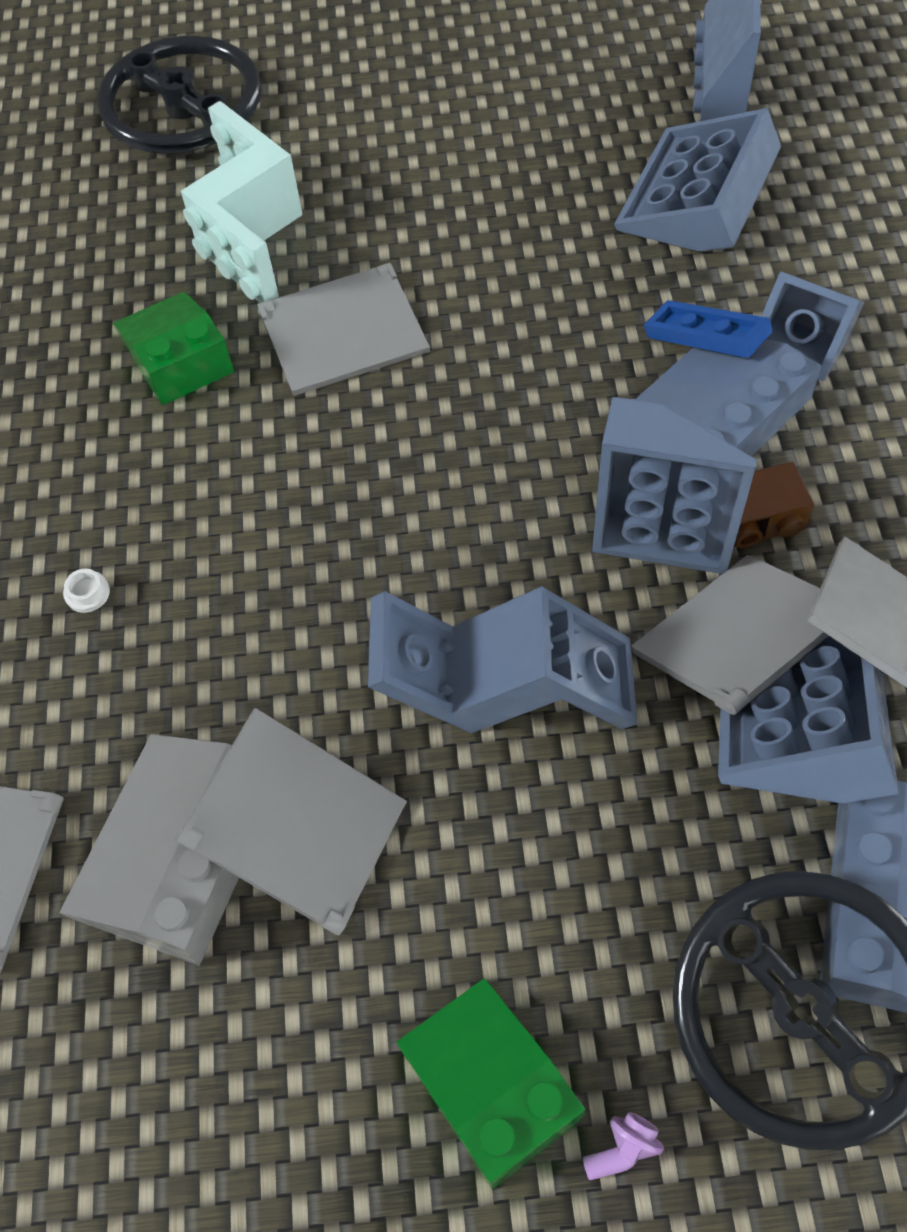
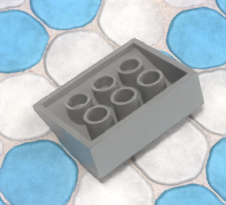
[59,734,239,966]

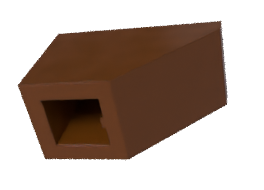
[734,461,815,548]

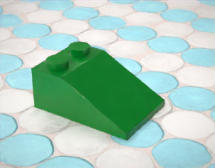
[113,291,234,406]
[396,978,586,1190]

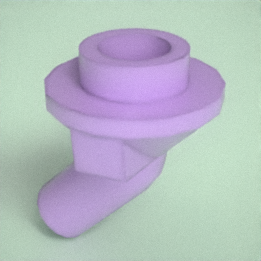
[583,1112,664,1180]

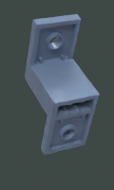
[368,586,638,733]

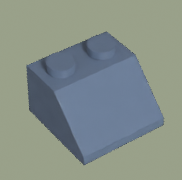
[761,271,865,381]

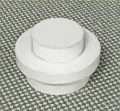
[63,569,110,613]

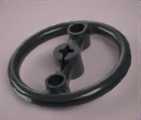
[97,36,261,154]
[672,871,907,1150]

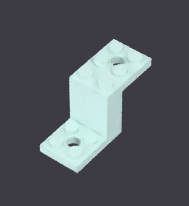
[181,101,303,303]

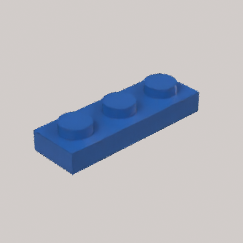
[644,300,773,358]

